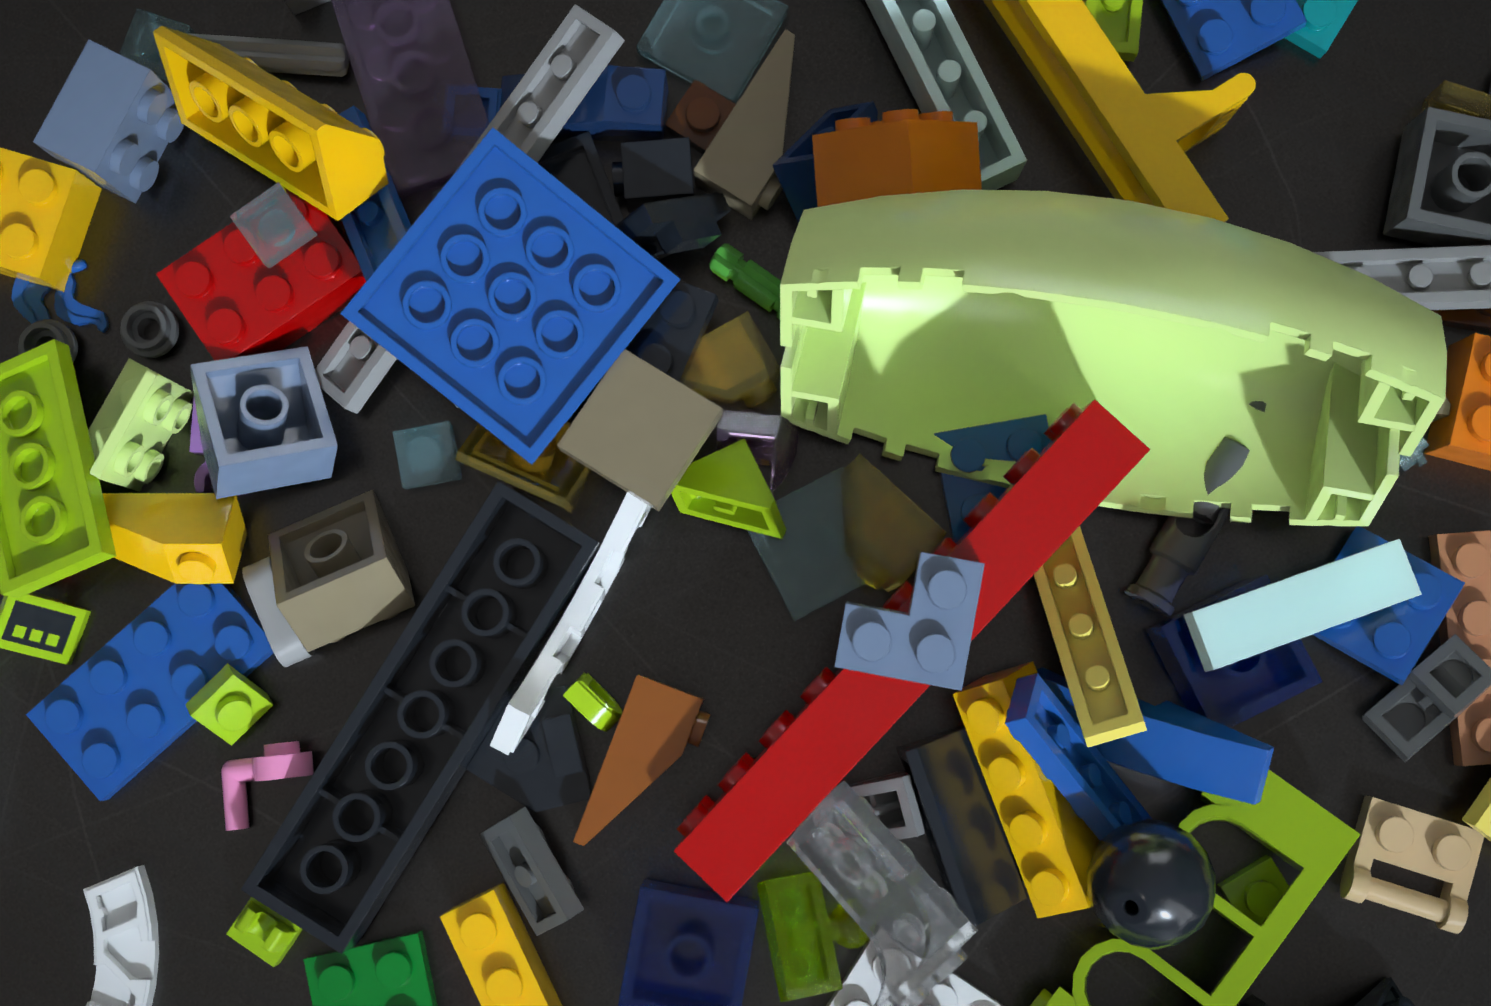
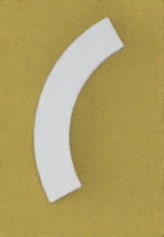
[490,492,651,755]
[83,865,159,1006]

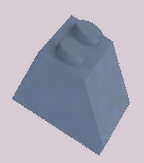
[190,346,338,499]

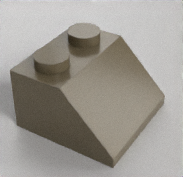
[268,490,415,652]

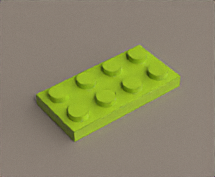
[0,339,116,598]

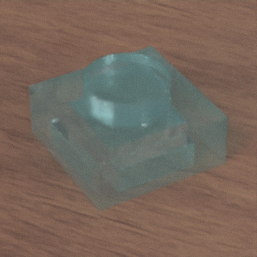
[119,8,196,81]
[230,182,318,269]
[393,421,462,490]

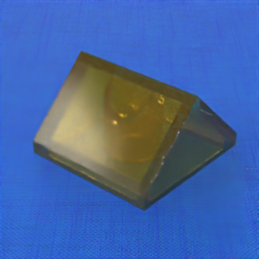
[455,423,592,515]

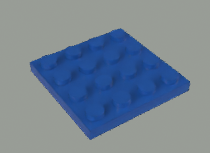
[340,127,680,465]

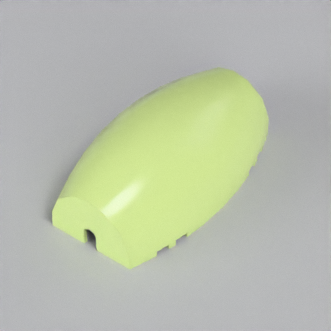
[780,189,1447,526]

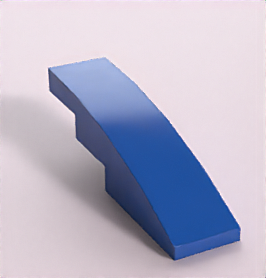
[1037,667,1274,805]

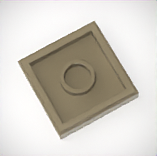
[557,349,724,512]

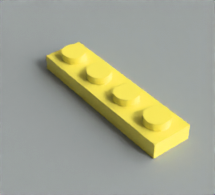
[1034,526,1147,747]

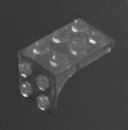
[786,780,978,1006]

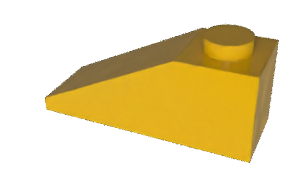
[102,493,247,584]

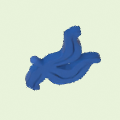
[12,259,109,333]

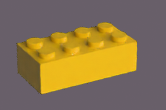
[0,147,102,292]

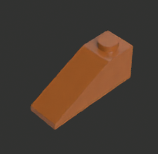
[573,674,711,846]

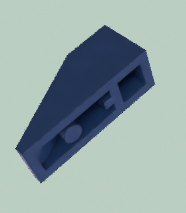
[500,65,669,143]

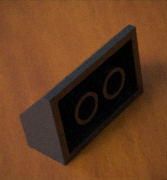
[896,725,1027,929]

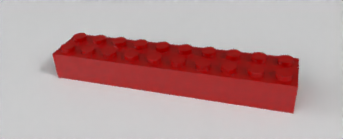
[674,399,1150,902]

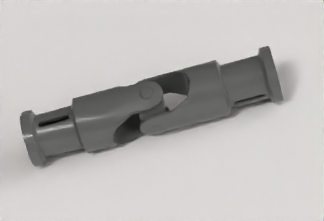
[1124,401,1266,618]

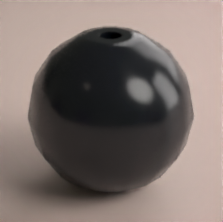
[1087,819,1216,950]

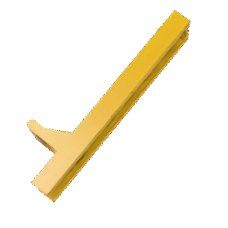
[983,0,1256,222]

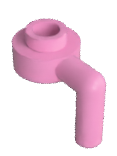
[221,741,314,831]

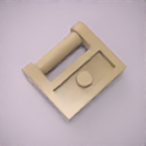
[1340,796,1484,934]

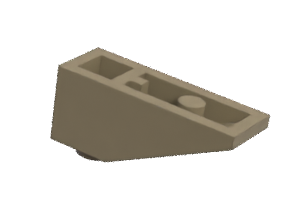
[693,29,795,220]

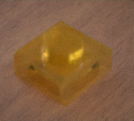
[1420,80,1491,120]

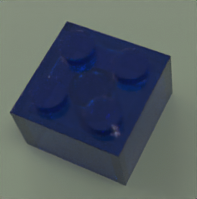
[1146,574,1323,728]
[618,879,759,1006]

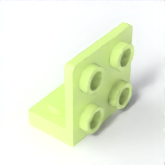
[88,358,194,492]

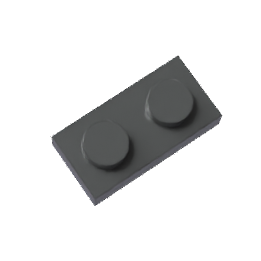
[479,806,584,936]

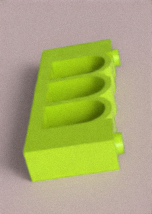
[1030,770,1361,1006]

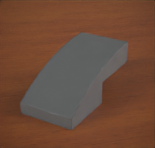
[1362,634,1491,762]

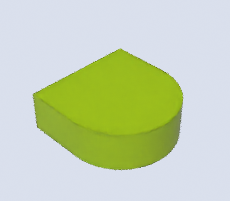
[563,672,622,732]

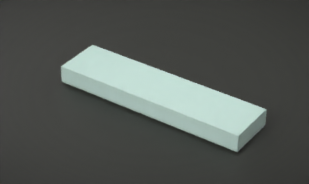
[1184,539,1422,672]

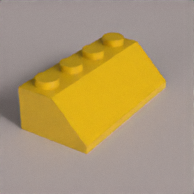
[153,26,389,221]

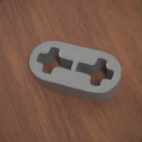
[242,556,314,667]

